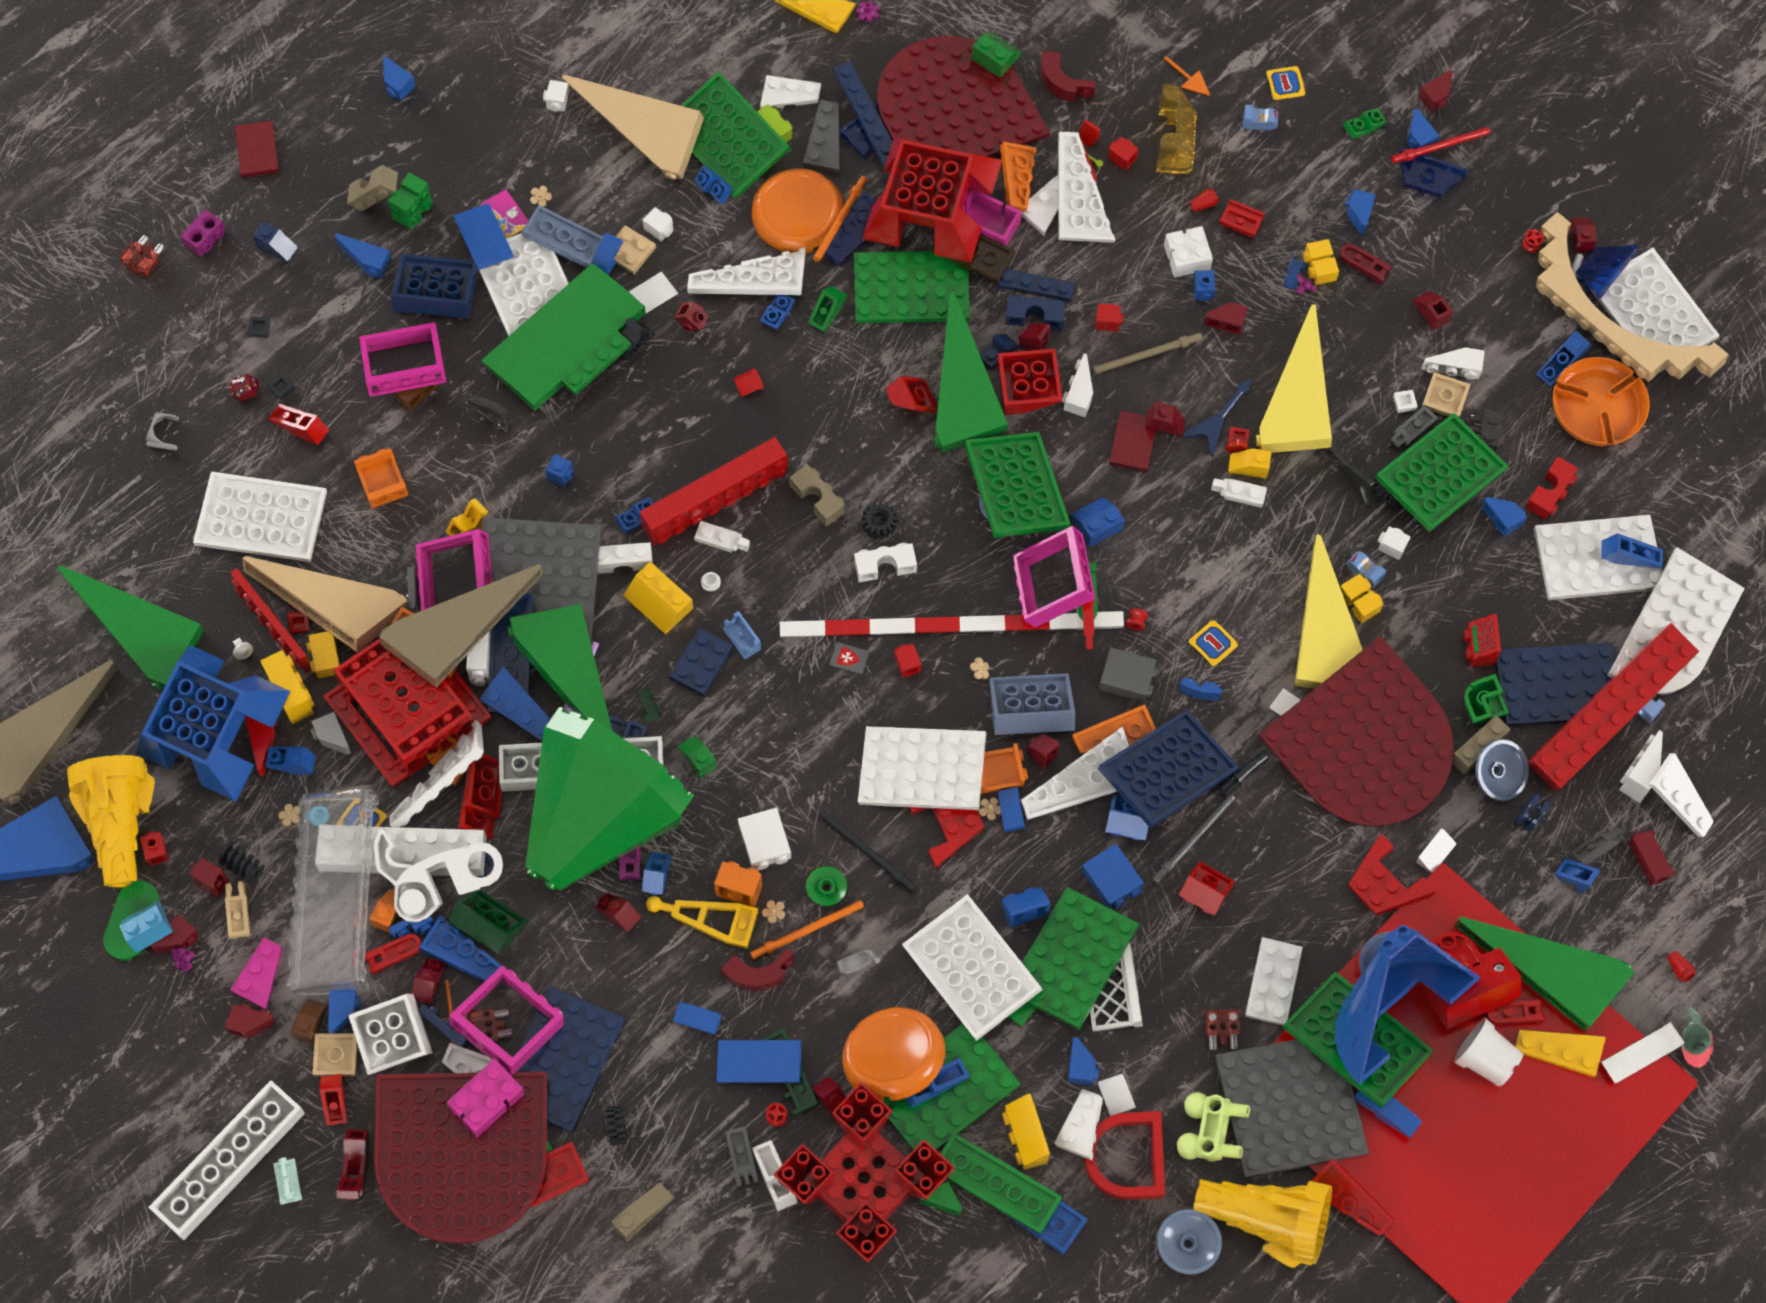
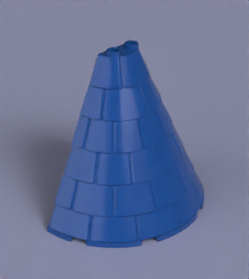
[1335,925,1480,1085]

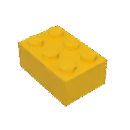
[261,650,315,725]

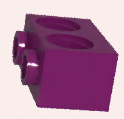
[180,209,226,257]

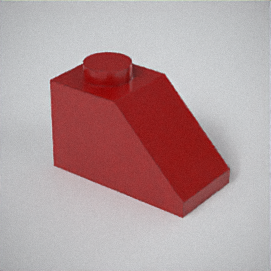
[320,1074,348,1126]

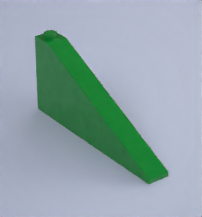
[933,291,1008,453]
[57,565,204,691]
[507,604,612,731]
[1454,916,1635,1032]

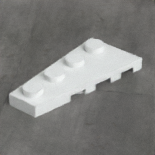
[1649,754,1714,837]

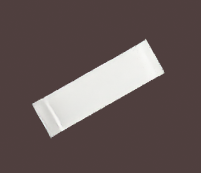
[1601,1022,1684,1083]

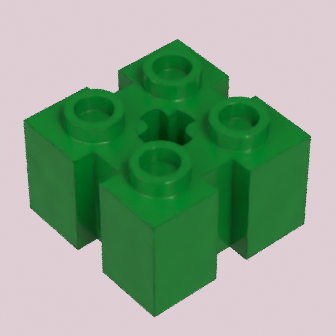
[388,173,432,230]

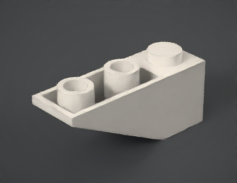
[1422,347,1485,380]
[1062,353,1093,417]

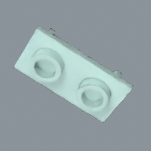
[273,1158,302,1205]

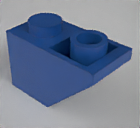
[265,747,316,775]

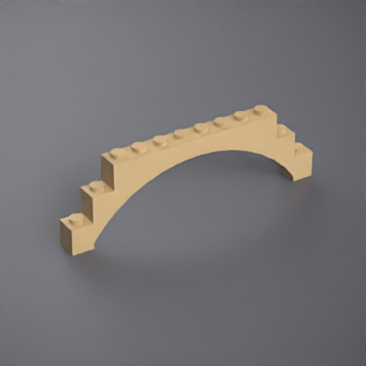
[1536,212,1728,382]

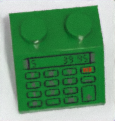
[971,32,1022,78]

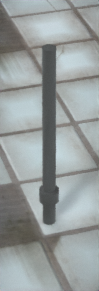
[1152,794,1236,885]

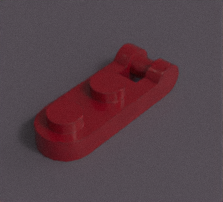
[1340,244,1392,284]

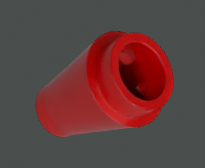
[1189,188,1219,212]
[1667,951,1696,983]

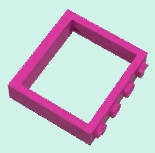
[359,322,446,397]
[1013,526,1095,628]
[415,529,493,611]
[449,966,564,1076]

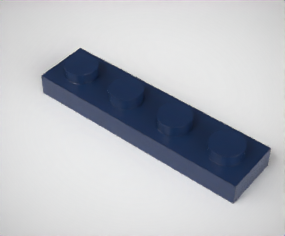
[996,269,1075,302]

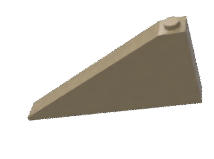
[379,564,543,687]
[0,659,118,806]

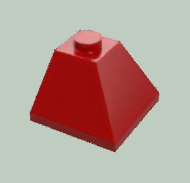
[886,376,938,413]

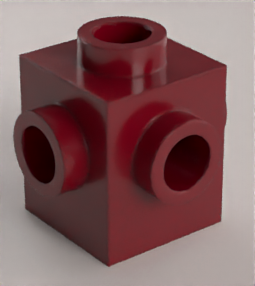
[674,302,709,332]

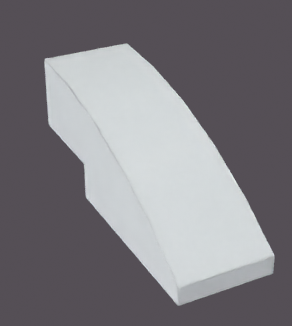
[752,1140,797,1211]

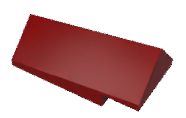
[458,753,502,840]

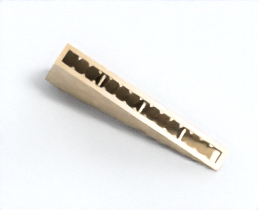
[563,75,704,180]
[242,556,408,652]

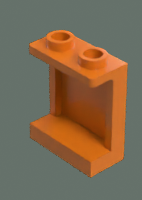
[354,448,409,509]
[981,743,1028,794]

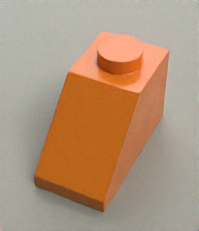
[369,889,400,933]

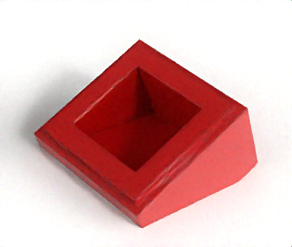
[1078,119,1100,148]
[287,611,310,634]

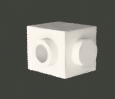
[543,80,570,112]
[643,207,673,241]
[1377,526,1410,560]

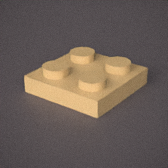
[614,225,656,275]
[1421,372,1471,417]
[313,1034,358,1077]

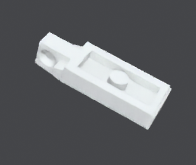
[1211,478,1267,507]
[694,521,750,552]

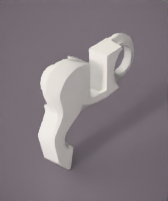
[374,828,503,922]

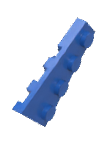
[480,666,551,741]

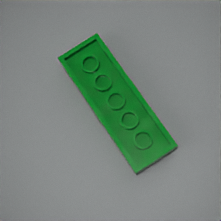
[940,1132,1063,1235]

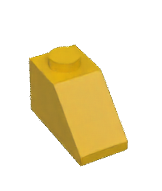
[1228,449,1271,479]

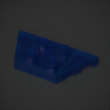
[1399,146,1469,198]
[1576,245,1638,299]

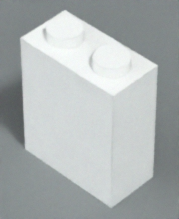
[466,630,491,686]
[738,808,791,870]

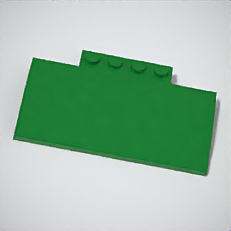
[481,263,646,412]

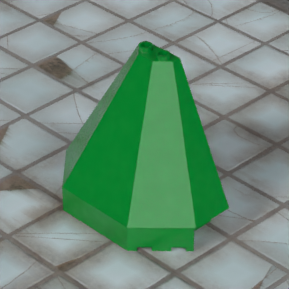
[525,707,694,891]

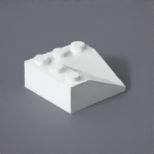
[348,994,433,1075]

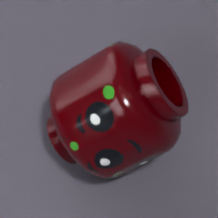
[229,373,260,401]

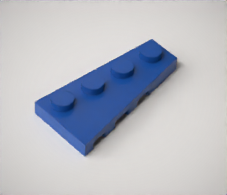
[419,914,501,982]

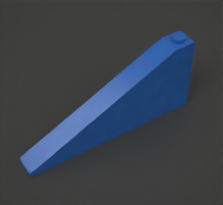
[0,796,95,881]

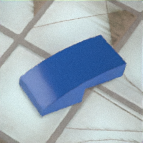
[694,165,733,204]
[592,232,623,275]
[760,295,796,330]
[615,497,654,535]
[1178,677,1223,701]
[998,787,1025,832]
[388,916,434,940]
[673,1002,722,1035]

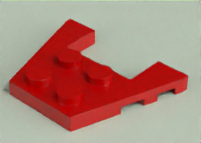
[909,807,984,868]
[1348,834,1436,916]

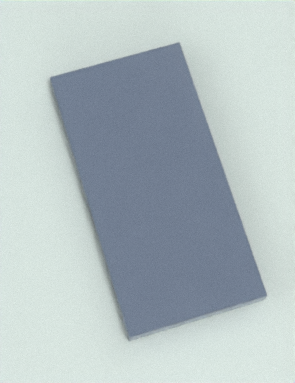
[521,205,603,268]

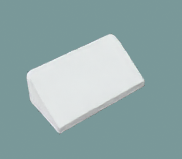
[1416,828,1456,873]

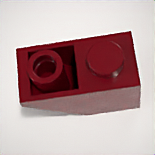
[1413,291,1453,330]
[594,892,641,932]
[412,959,446,1004]
[225,1004,276,1039]
[812,1076,846,1129]

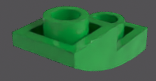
[1343,108,1387,140]

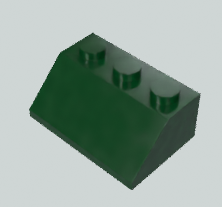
[449,890,527,954]

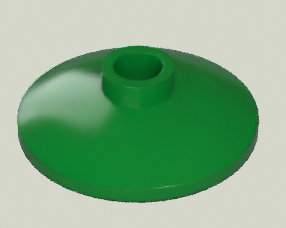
[806,866,847,906]

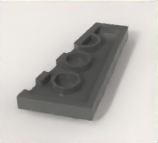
[803,100,839,173]

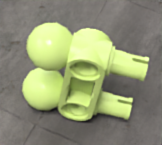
[1177,1092,1250,1162]

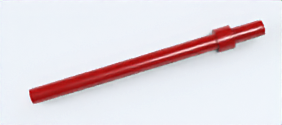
[1391,127,1490,164]

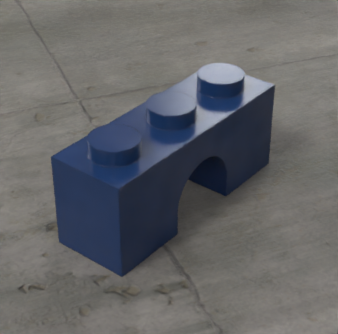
[1005,295,1065,331]

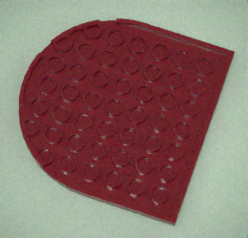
[877,36,1050,170]
[1258,636,1453,827]
[374,1072,547,1244]

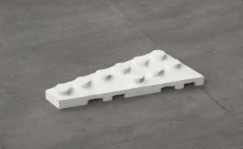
[1058,132,1115,243]
[687,247,806,295]
[390,720,484,828]
[1021,727,1129,820]

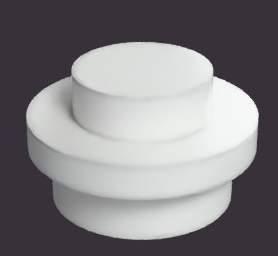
[701,572,721,592]

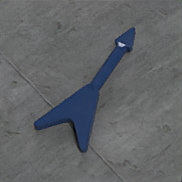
[1183,378,1251,457]

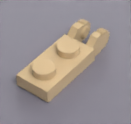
[225,881,250,939]

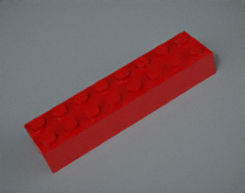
[640,437,788,546]

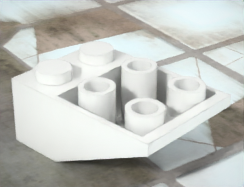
[1619,730,1663,803]

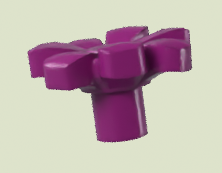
[856,1,879,22]
[1296,274,1317,295]
[172,947,195,972]

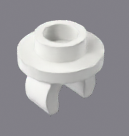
[233,638,253,660]

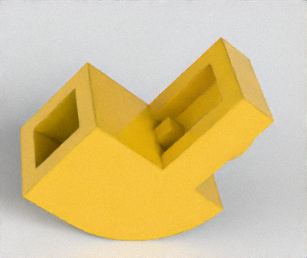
[446,498,488,536]

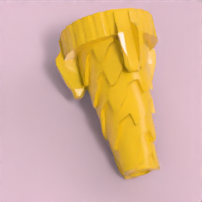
[67,755,155,888]
[1193,1179,1332,1268]

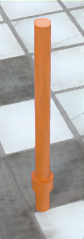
[813,176,867,262]
[750,900,864,960]

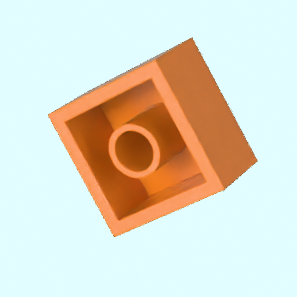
[714,861,762,907]

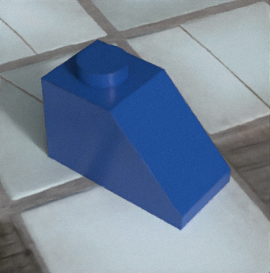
[383,56,415,101]
[1407,108,1439,150]
[1345,189,1375,235]
[1481,497,1527,537]
[642,851,671,895]
[328,990,361,1034]
[1067,1037,1099,1086]

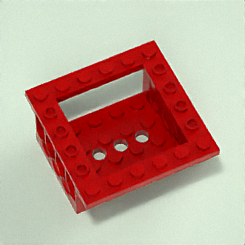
[323,638,492,788]

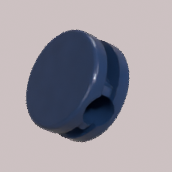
[1515,792,1550,832]

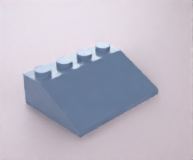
[989,673,1075,735]

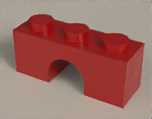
[1525,457,1578,520]

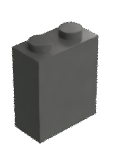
[1099,647,1159,703]

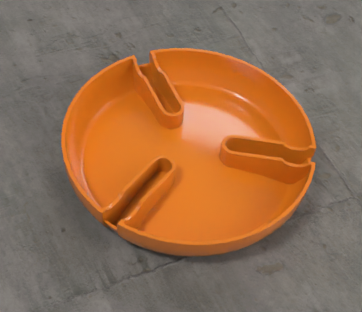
[751,168,844,253]
[1552,357,1650,446]
[842,1007,946,1101]

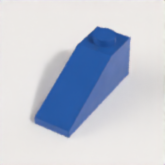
[335,233,392,278]
[1601,533,1663,568]

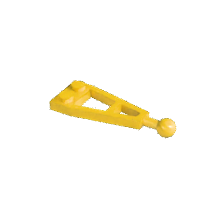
[646,896,759,949]

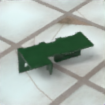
[636,683,662,723]

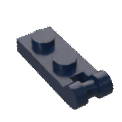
[418,1004,471,1048]

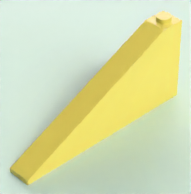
[1256,304,1332,453]
[1294,535,1363,689]

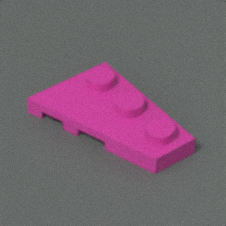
[230,937,283,1010]

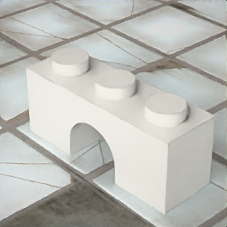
[598,542,653,574]
[854,543,917,582]

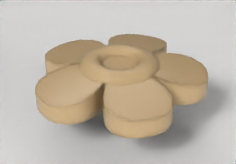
[530,186,552,207]
[970,658,989,680]
[979,798,1001,820]
[278,804,301,827]
[762,900,785,923]

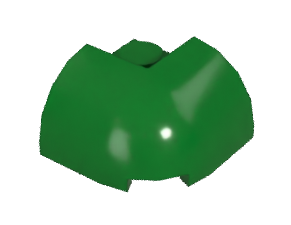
[1464,674,1509,726]

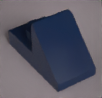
[979,334,1019,370]

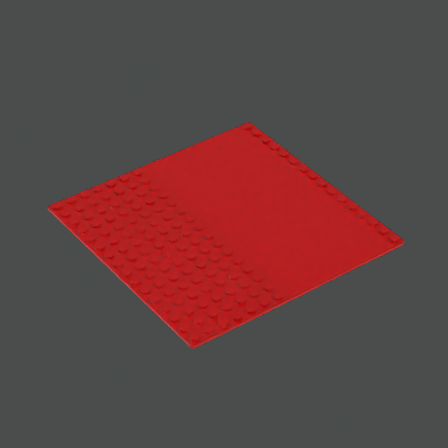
[1272,863,1698,1303]

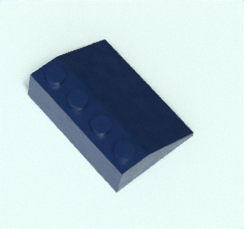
[391,254,477,319]

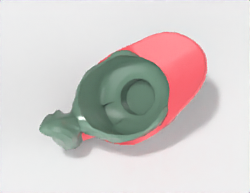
[1681,1007,1713,1068]

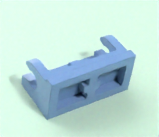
[723,611,761,660]

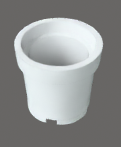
[1453,1018,1524,1086]

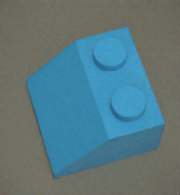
[120,900,173,953]

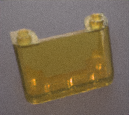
[1156,84,1196,173]

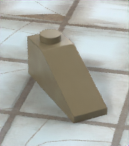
[611,1183,674,1242]

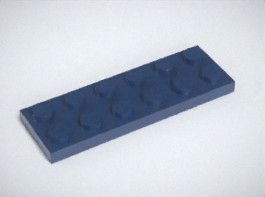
[488,594,533,713]

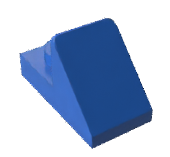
[1555,858,1600,893]

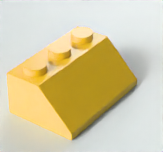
[623,562,693,635]
[1002,1094,1050,1170]

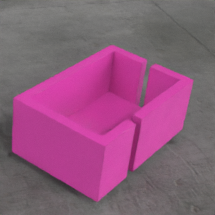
[963,191,1022,246]
[447,1058,524,1138]

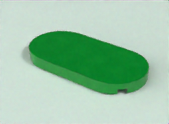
[103,881,160,961]

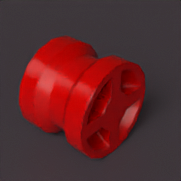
[1522,229,1544,253]
[1125,608,1148,631]
[766,1103,787,1127]

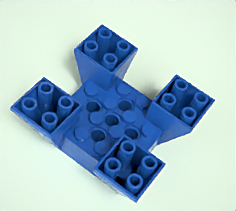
[136,645,291,802]

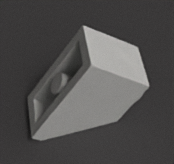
[310,712,351,755]

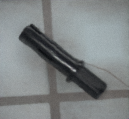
[1218,751,1269,796]

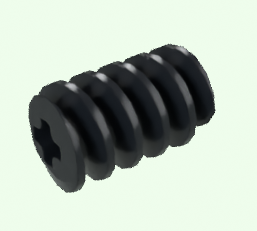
[219,841,265,884]

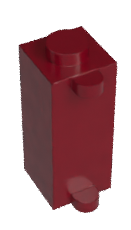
[1628,830,1677,886]

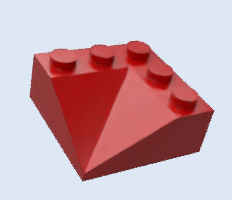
[997,349,1062,415]

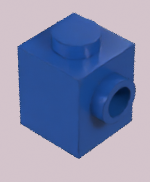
[1193,270,1215,301]
[545,454,574,487]

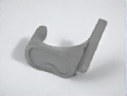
[146,413,179,451]
[837,950,880,974]

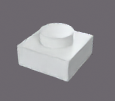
[1393,390,1417,413]

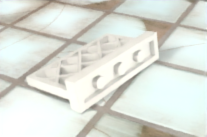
[1090,943,1143,1032]

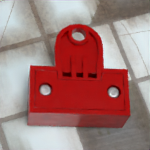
[1426,932,1521,1029]

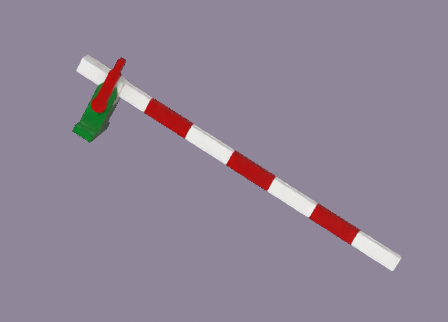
[780,563,1124,650]

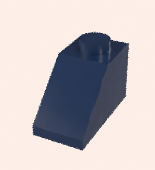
[253,221,299,263]

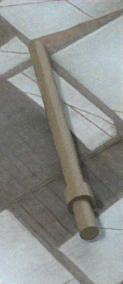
[1093,333,1203,374]

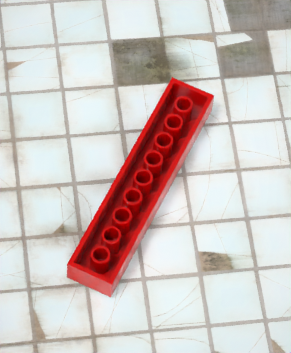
[1527,623,1700,791]

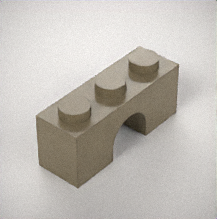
[347,165,398,211]
[789,464,845,527]
[1452,716,1511,775]

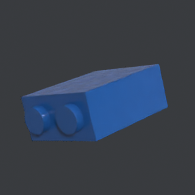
[1081,844,1144,909]

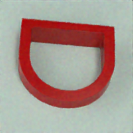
[1084,1111,1165,1200]

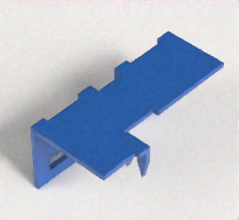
[1284,253,1307,289]

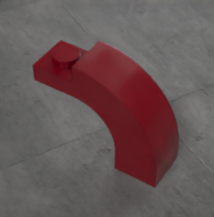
[1041,51,1096,102]
[720,948,794,991]
[337,1129,369,1200]

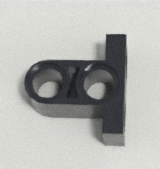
[621,317,656,361]

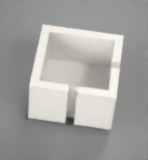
[1164,226,1213,277]

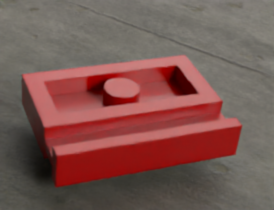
[1219,199,1265,238]

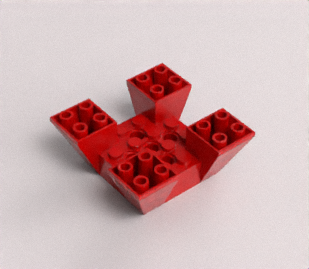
[862,137,1002,263]
[773,1082,955,1263]

